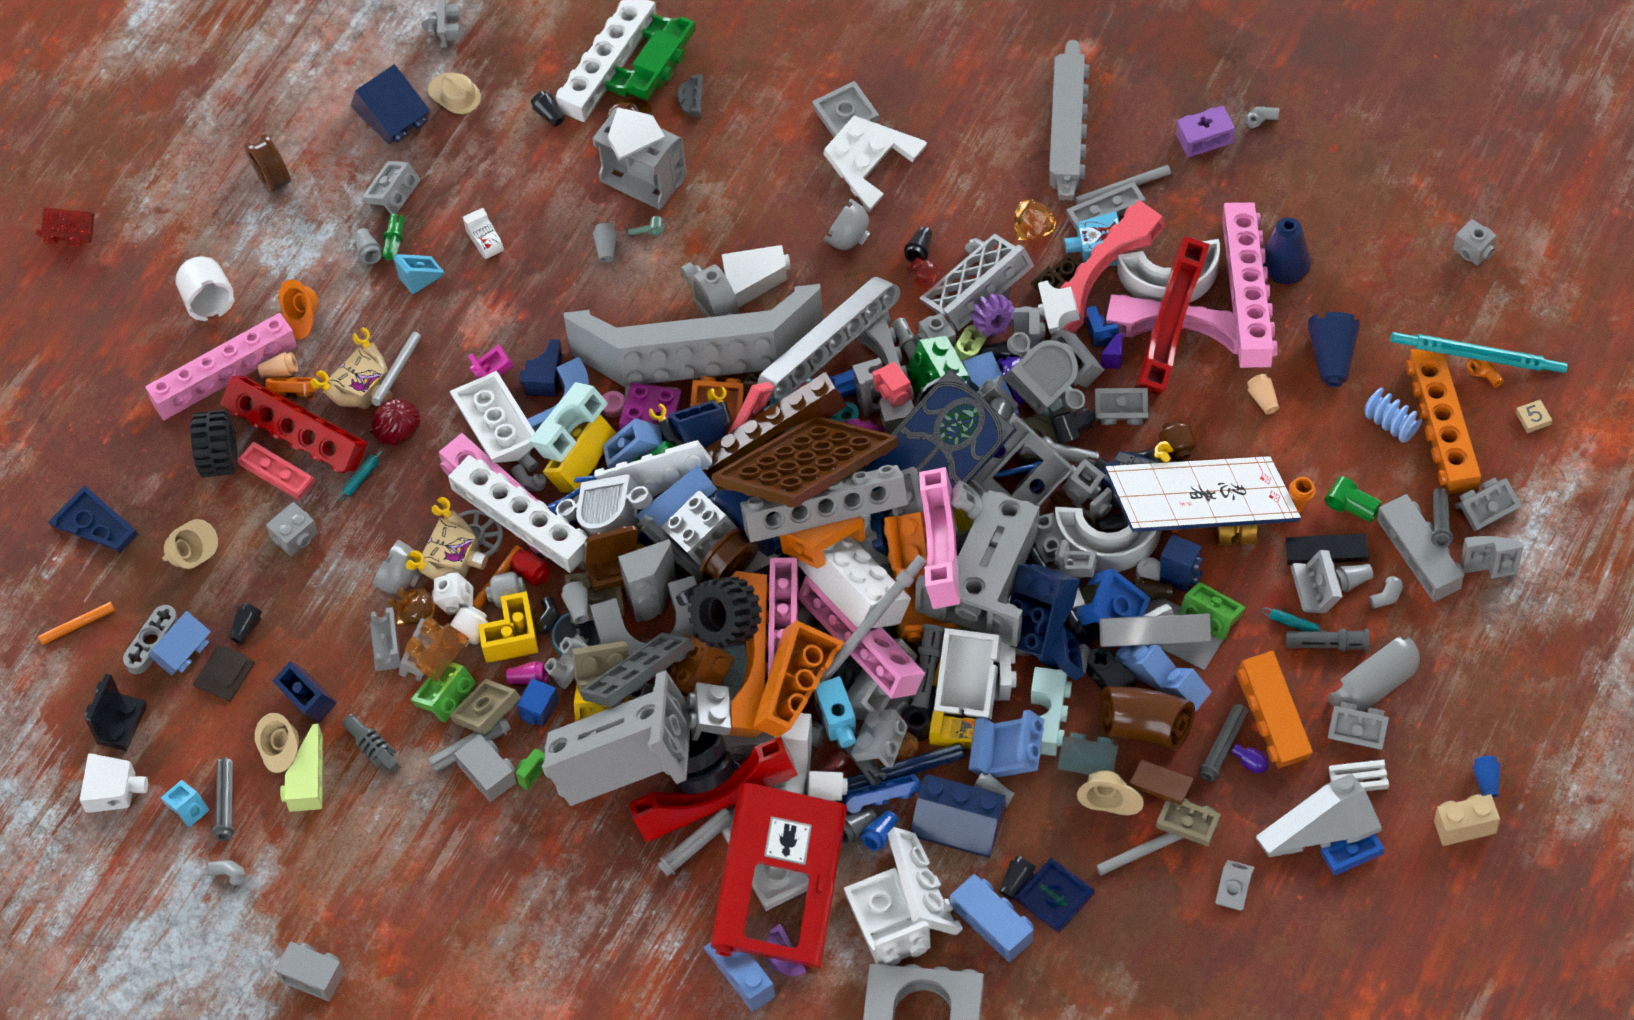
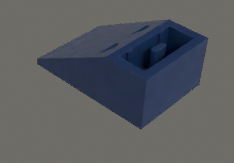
[1009,564,1080,658]

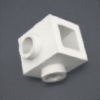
[432,572,474,616]

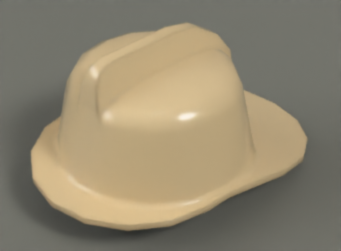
[428,73,481,114]
[162,519,218,569]
[255,713,299,773]
[1077,771,1144,815]

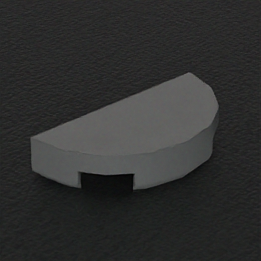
[677,74,703,118]

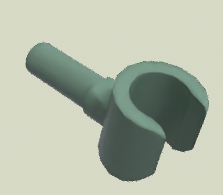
[628,216,664,236]

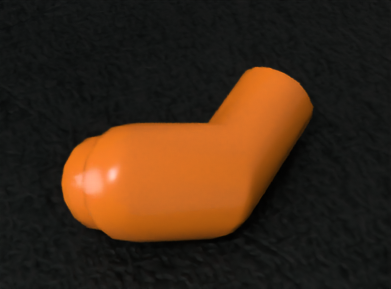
[1466,359,1504,388]

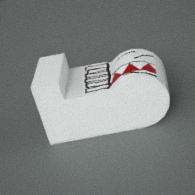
[463,208,504,259]

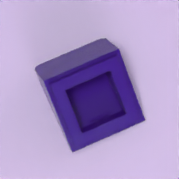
[1101,333,1123,369]

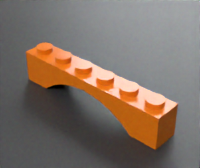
[729,571,769,738]

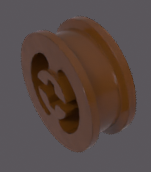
[244,134,291,193]
[699,528,759,579]

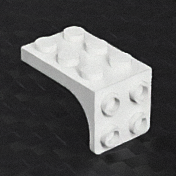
[843,868,931,966]

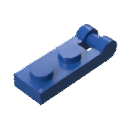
[841,774,921,813]

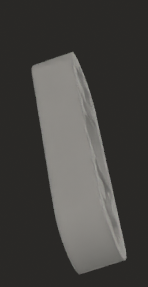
[123,605,179,674]

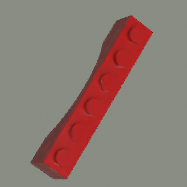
[1135,236,1210,395]
[629,736,798,842]

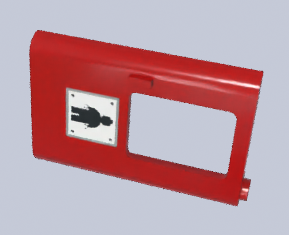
[711,783,847,969]

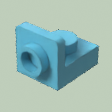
[161,780,209,827]

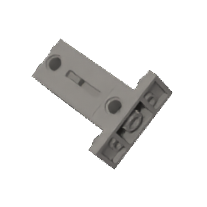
[915,490,1040,647]
[542,670,690,806]

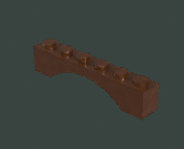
[702,372,847,488]

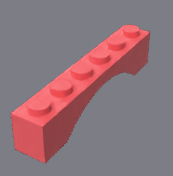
[1043,200,1166,333]

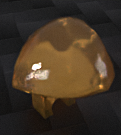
[1015,199,1056,240]
[388,587,436,626]

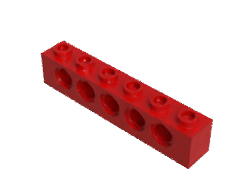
[220,376,368,474]

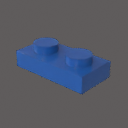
[1321,834,1384,876]

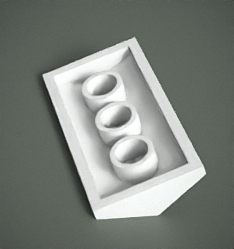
[450,371,535,463]

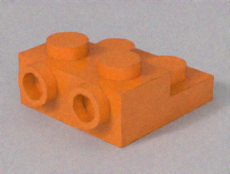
[690,377,744,434]

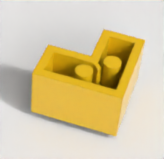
[478,591,539,663]

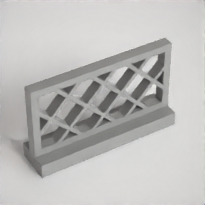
[919,234,1034,331]

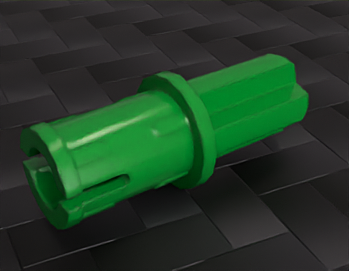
[382,214,405,261]

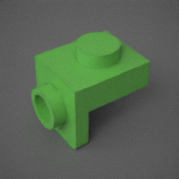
[516,748,545,790]

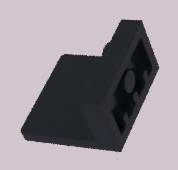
[85,673,147,751]

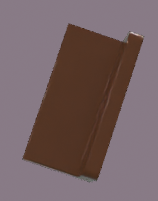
[1130,760,1193,805]

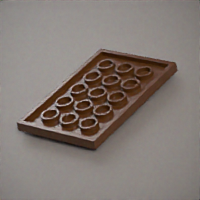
[712,415,898,508]

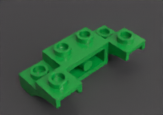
[605,14,696,101]

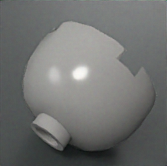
[823,199,870,250]
[373,540,422,594]

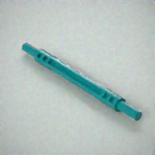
[1390,332,1568,373]

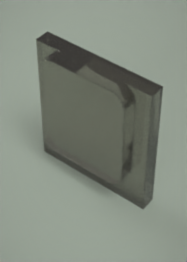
[193,645,255,702]

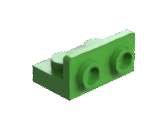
[1178,582,1246,641]
[411,659,476,723]

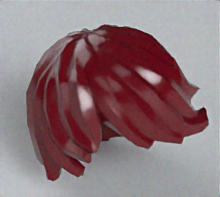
[371,398,421,446]

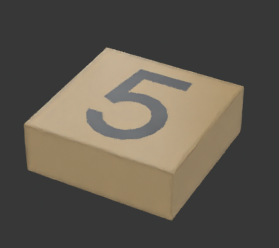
[1516,400,1552,433]

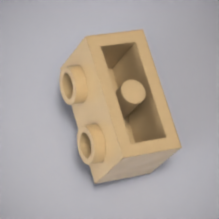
[1434,794,1500,846]

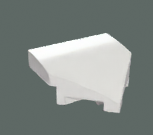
[607,108,665,160]

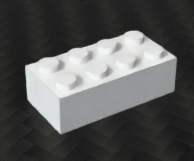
[798,536,911,629]

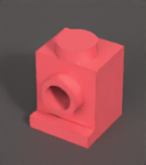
[872,362,912,407]

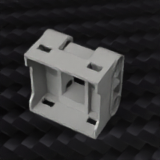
[592,108,687,210]
[972,413,1074,507]

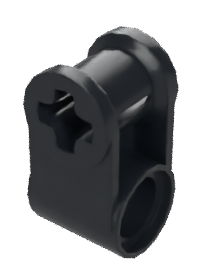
[1087,648,1136,690]

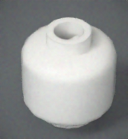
[449,605,488,647]

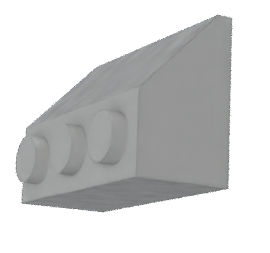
[618,539,677,622]

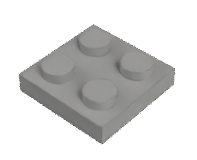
[812,81,879,138]

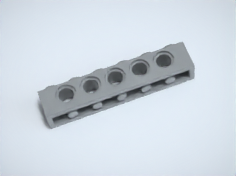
[740,465,908,543]

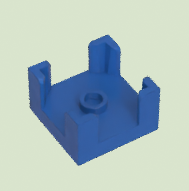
[1076,568,1151,648]

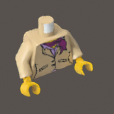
[311,328,392,409]
[405,497,488,580]

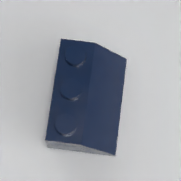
[910,774,1006,858]

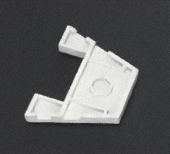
[823,116,927,213]

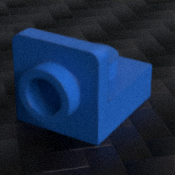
[1085,306,1119,347]

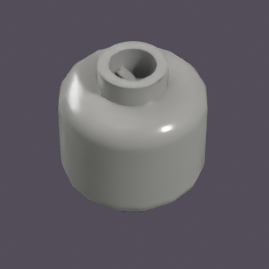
[486,572,526,609]

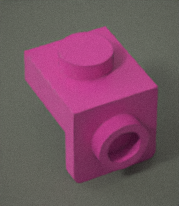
[468,344,514,379]

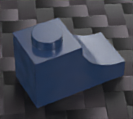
[520,339,563,397]
[1038,624,1084,681]

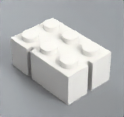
[934,628,1002,719]

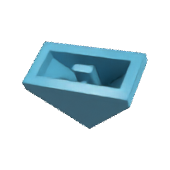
[394,254,445,295]

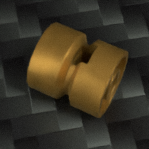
[1217,524,1257,546]

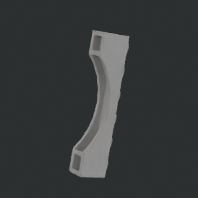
[856,310,914,434]

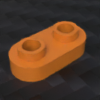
[265,377,317,397]

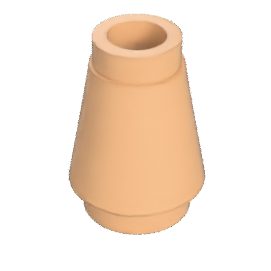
[258,352,298,379]
[1247,374,1280,415]

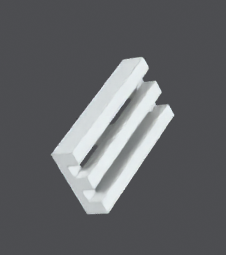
[1329,760,1389,791]

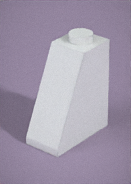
[722,245,791,308]

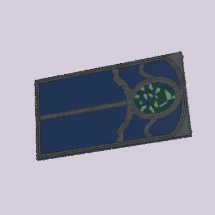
[857,369,1017,491]

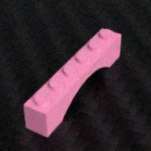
[1106,294,1238,354]
[919,467,960,609]

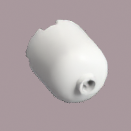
[176,256,235,321]

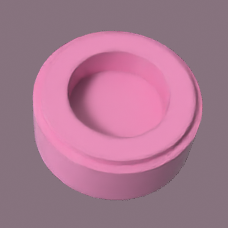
[602,391,625,418]

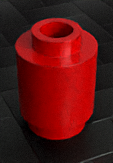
[510,549,550,586]

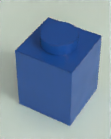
[517,678,559,727]

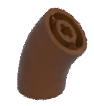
[1100,686,1195,750]

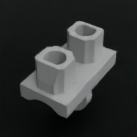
[421,0,461,48]
[1034,513,1062,565]
[544,634,589,689]

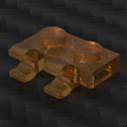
[404,616,469,682]

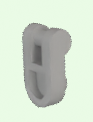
[951,481,982,519]

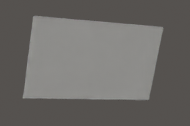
[1144,599,1223,670]

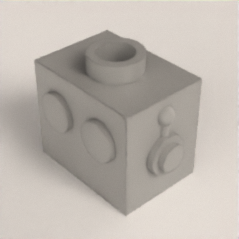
[266,502,319,556]

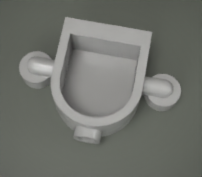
[680,262,739,318]
[1003,332,1085,415]
[556,474,652,537]

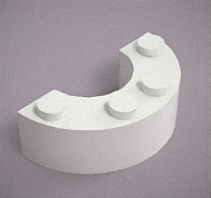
[1117,239,1220,302]
[1055,507,1161,572]
[771,713,812,795]

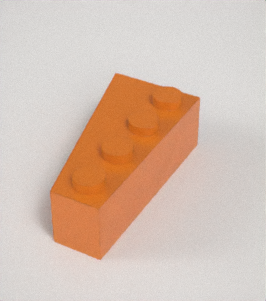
[753,620,844,738]
[1235,651,1313,769]

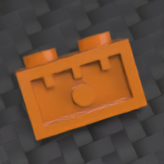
[884,512,928,571]

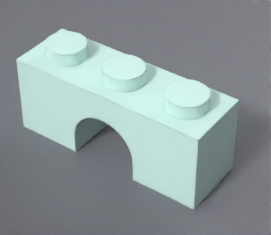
[529,382,608,462]
[1031,667,1072,756]

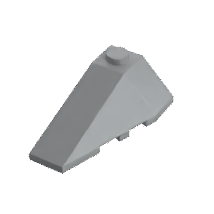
[1256,773,1382,857]

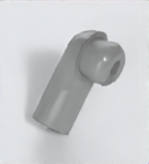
[1245,107,1279,128]
[511,464,546,492]
[208,860,245,885]

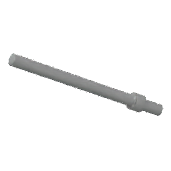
[820,554,927,683]

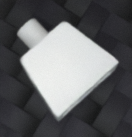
[80,754,148,813]

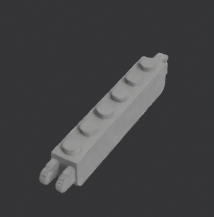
[1049,40,1089,201]

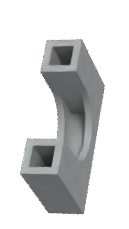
[590,576,697,656]
[863,962,984,1020]

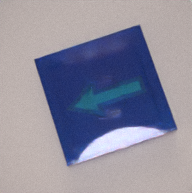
[1015,857,1095,933]

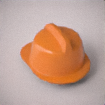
[279,279,319,340]

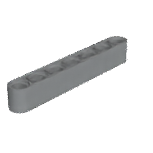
[757,277,900,400]

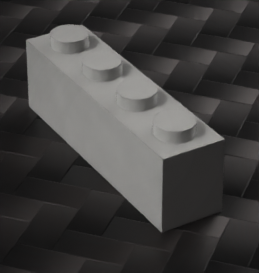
[1377,494,1464,602]

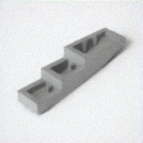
[1100,613,1211,646]

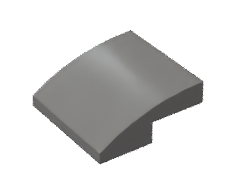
[1460,536,1524,579]

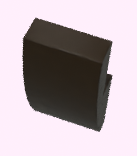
[1030,253,1081,293]

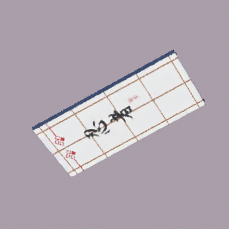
[1105,456,1301,532]

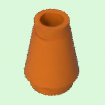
[1289,477,1316,513]

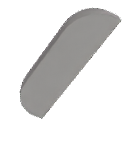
[1327,636,1420,711]

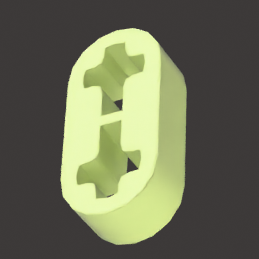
[954,325,986,362]

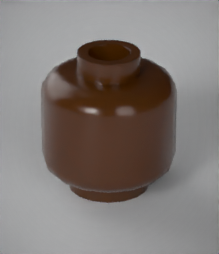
[1158,420,1197,461]

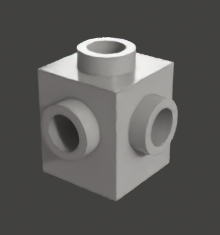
[1453,219,1496,266]
[916,313,956,347]
[1061,459,1105,504]

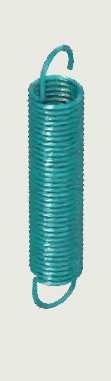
[340,451,382,501]
[1262,608,1325,632]

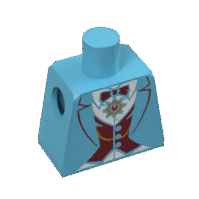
[1064,212,1119,266]
[814,676,856,748]

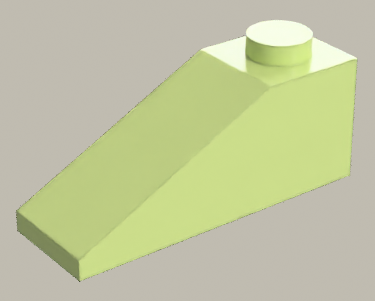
[280,724,323,812]

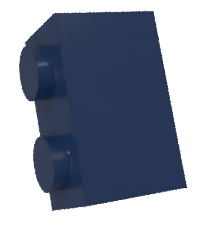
[1159,534,1204,593]
[272,661,337,723]

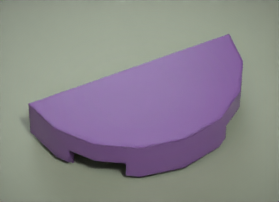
[766,924,806,976]

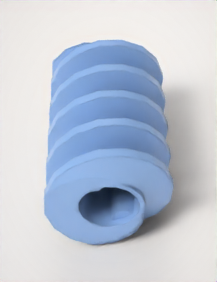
[1364,387,1423,443]

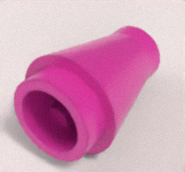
[506,660,548,686]

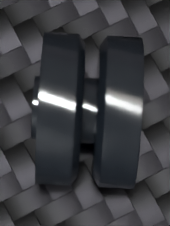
[677,731,736,795]

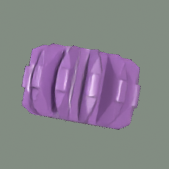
[971,293,1014,338]

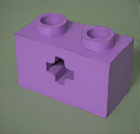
[1176,105,1235,158]

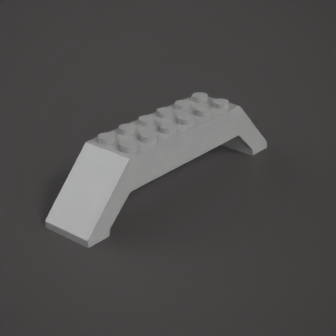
[564,284,824,386]

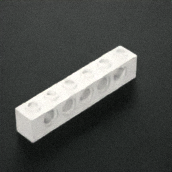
[556,0,657,122]
[448,455,589,573]

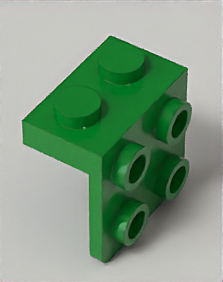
[906,336,969,398]

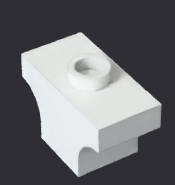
[1038,280,1080,337]

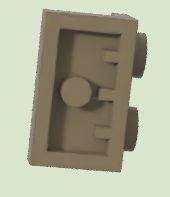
[572,641,628,690]
[1156,798,1221,847]

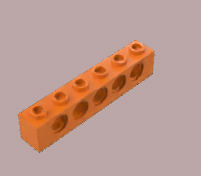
[1405,349,1481,495]

